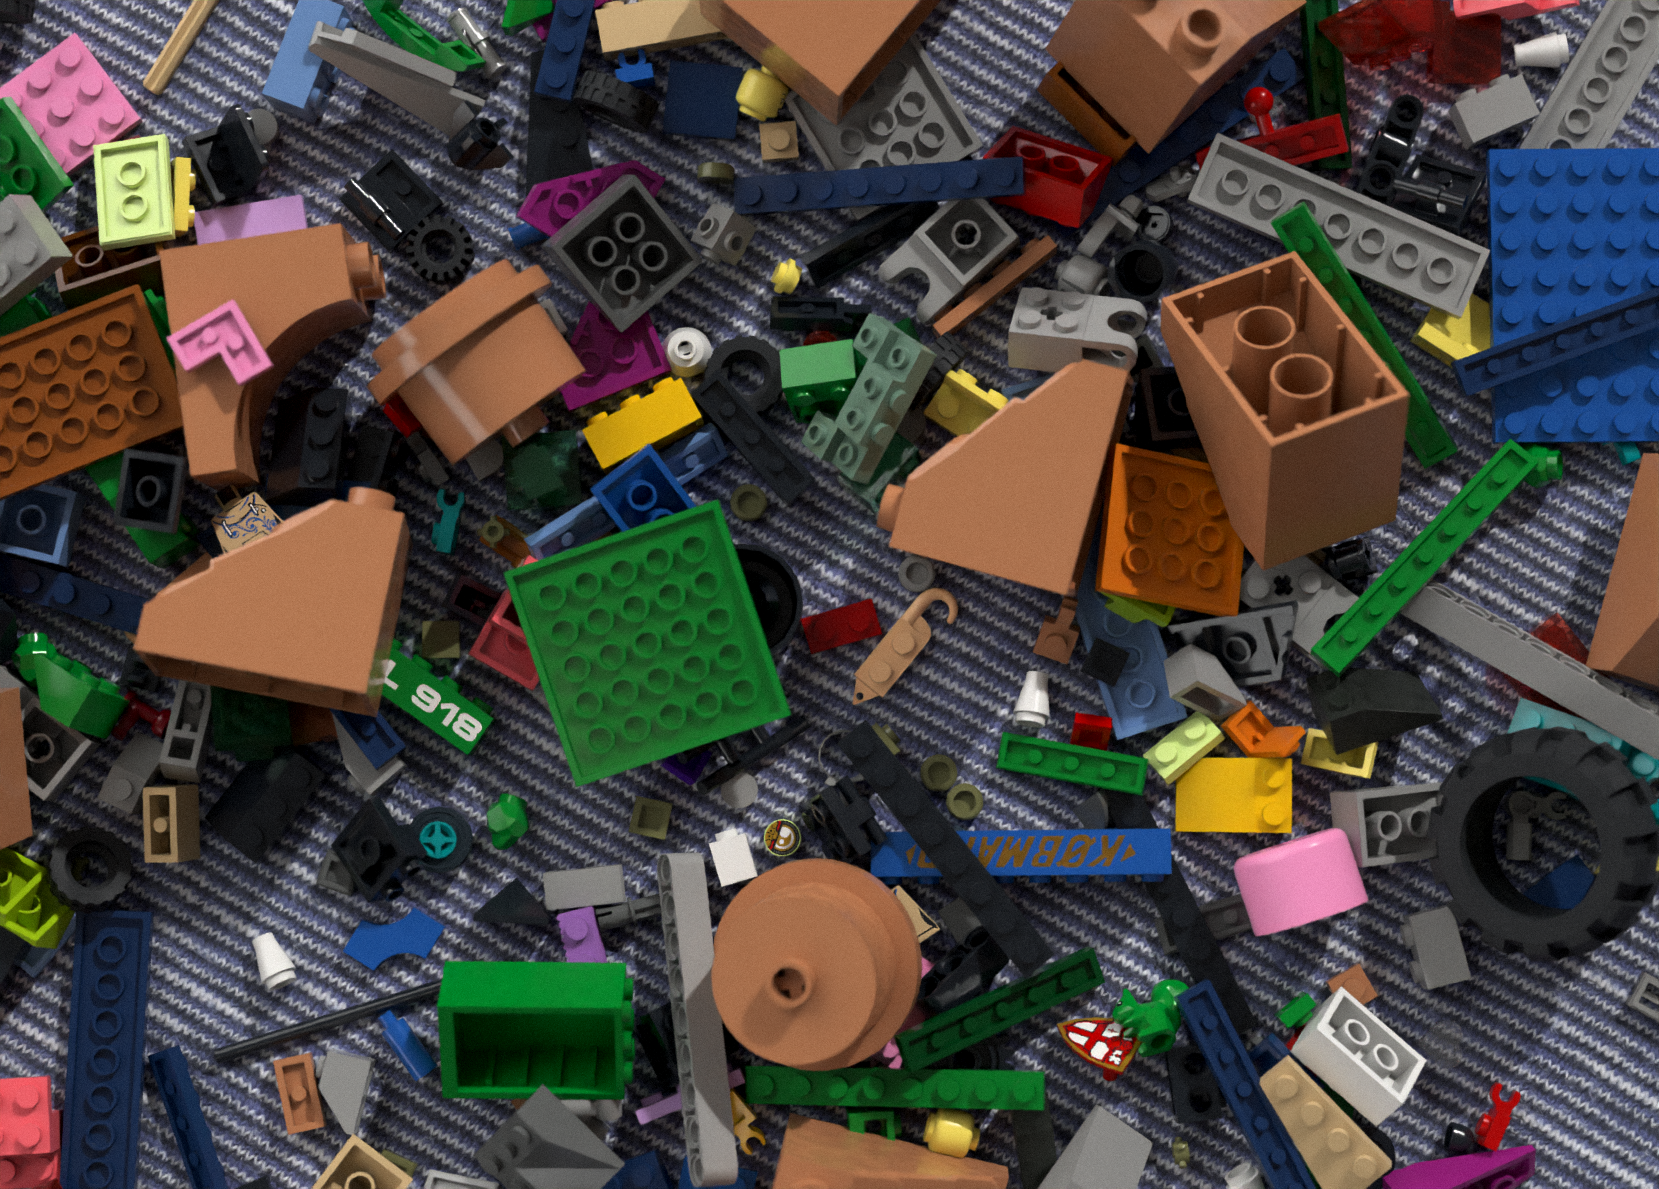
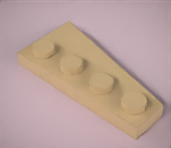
[1259,1055,1392,1189]

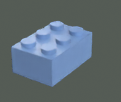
[262,0,356,125]

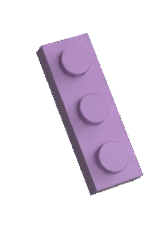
[635,1063,746,1125]

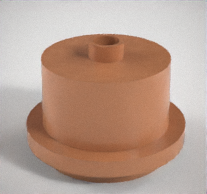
[367,259,586,466]
[712,858,922,1071]

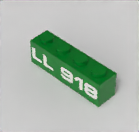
[382,638,497,756]

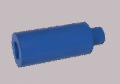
[378,1010,438,1082]

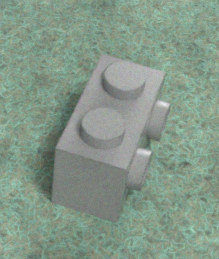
[1448,74,1540,150]
[1400,905,1472,990]

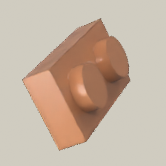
[273,1052,327,1135]

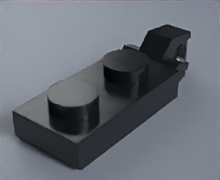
[770,296,872,333]

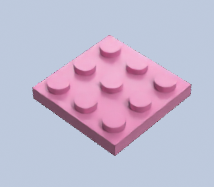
[0,33,143,177]

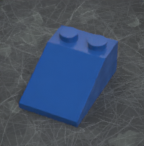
[590,443,697,533]

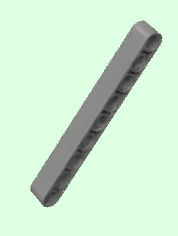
[1400,579,1659,760]
[657,852,738,1188]

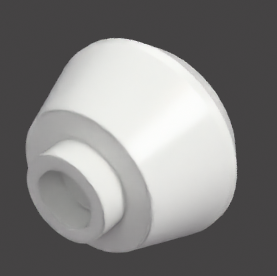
[662,327,712,377]

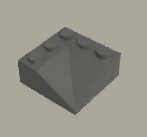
[541,175,703,333]
[473,1084,625,1189]

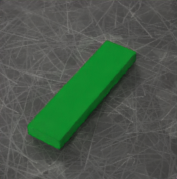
[996,732,1149,796]

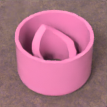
[1233,828,1369,937]

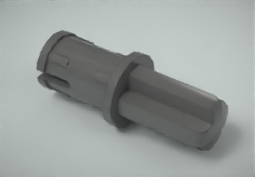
[595,894,662,932]

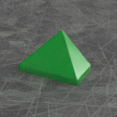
[502,0,555,36]

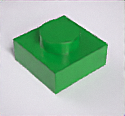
[1274,991,1317,1029]

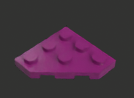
[516,160,666,238]
[561,301,672,412]

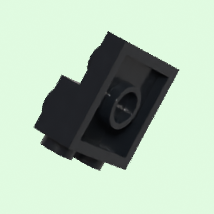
[331,797,428,903]

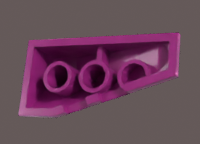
[1383,1145,1536,1189]

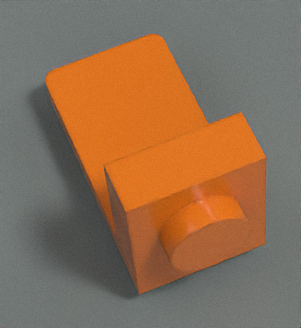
[1221,700,1306,758]

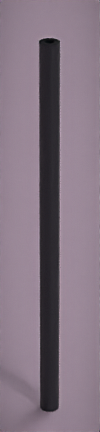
[214,961,500,1063]

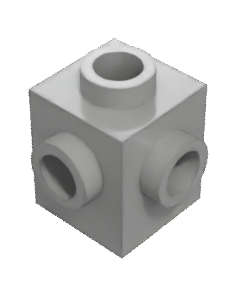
[690,203,757,266]

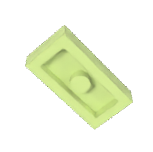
[1143,711,1225,785]

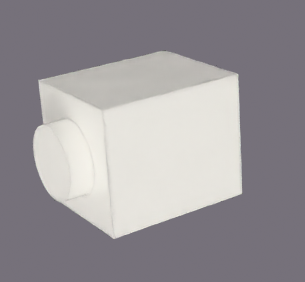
[709,828,758,887]

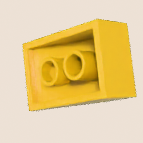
[1175,758,1292,833]

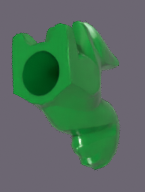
[1112,979,1189,1058]

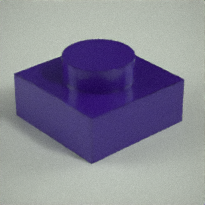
[660,750,712,786]

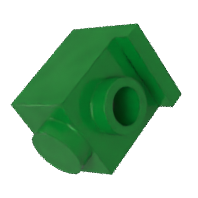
[846,1106,902,1141]

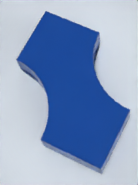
[343,907,446,971]

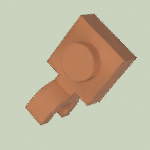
[1033,595,1080,664]

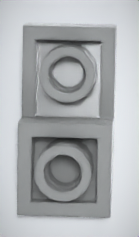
[542,864,626,910]

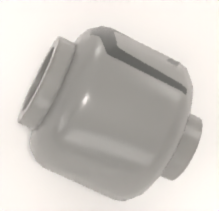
[1055,254,1111,296]

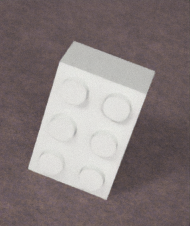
[1290,987,1427,1126]

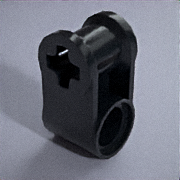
[1327,536,1378,581]

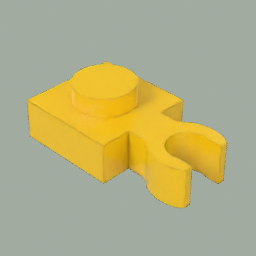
[729,1087,766,1155]

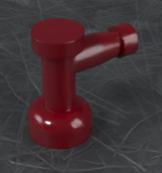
[110,691,172,741]

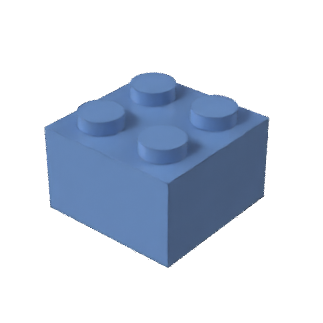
[0,484,86,568]

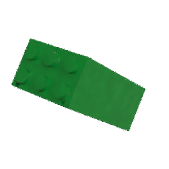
[437,961,635,1100]

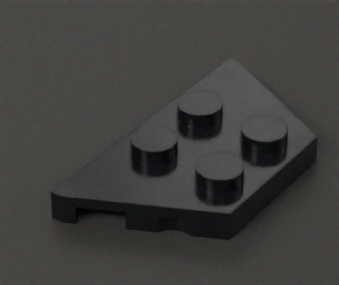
[1163,600,1299,687]

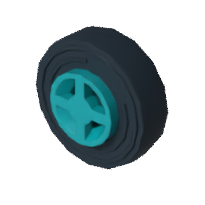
[410,806,473,873]

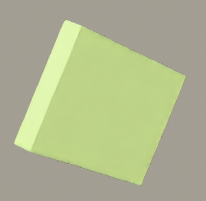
[93,134,176,251]

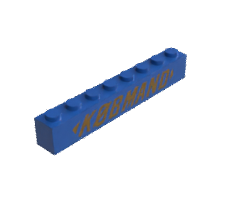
[871,828,1172,884]

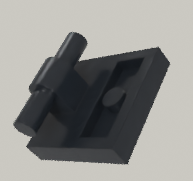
[339,149,444,254]
[1390,154,1486,236]
[799,775,888,863]

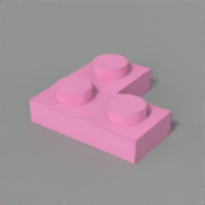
[167,299,274,386]

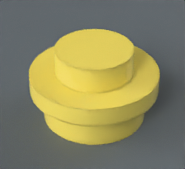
[771,258,802,294]

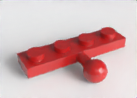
[1195,87,1349,170]

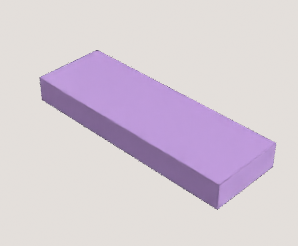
[194,195,308,245]

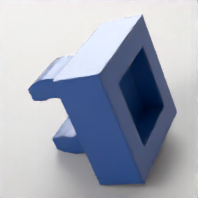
[615,49,656,89]

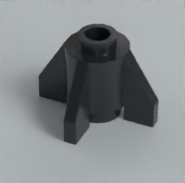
[447,100,514,170]

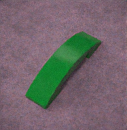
[362,0,486,71]

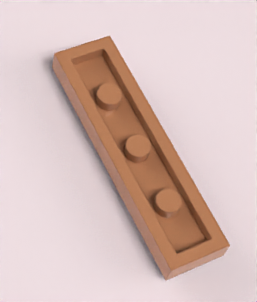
[933,235,1057,338]

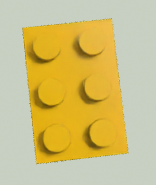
[582,377,704,476]

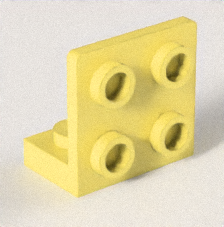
[1410,293,1490,368]
[923,369,1009,437]

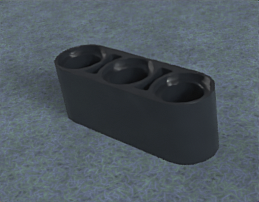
[915,925,1010,1020]

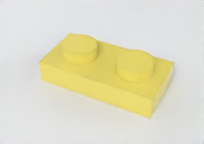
[170,157,196,237]

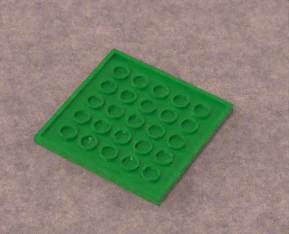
[503,499,791,787]

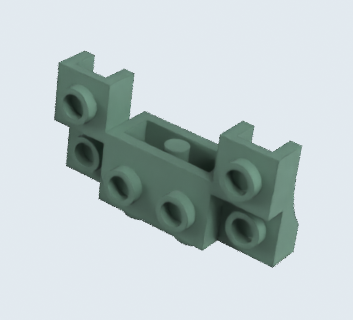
[801,313,937,484]

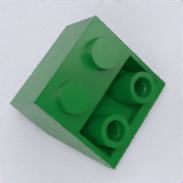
[780,339,862,424]
[33,652,129,740]

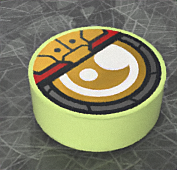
[764,819,801,856]

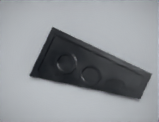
[525,50,594,199]

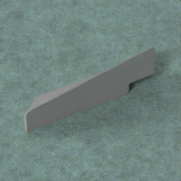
[308,21,486,136]

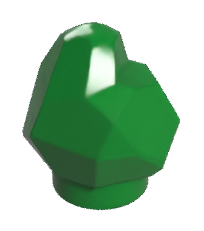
[1522,443,1563,489]
[11,633,57,689]
[486,794,529,850]

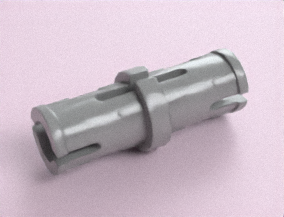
[447,7,507,80]

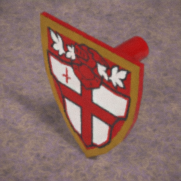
[1057,1017,1143,1081]

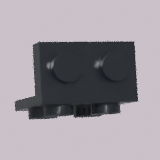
[182,104,270,207]

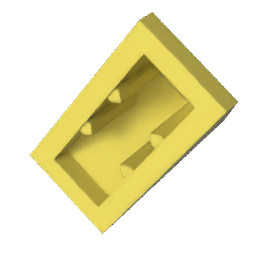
[1301,728,1379,779]

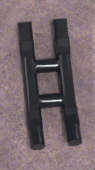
[676,683,812,795]

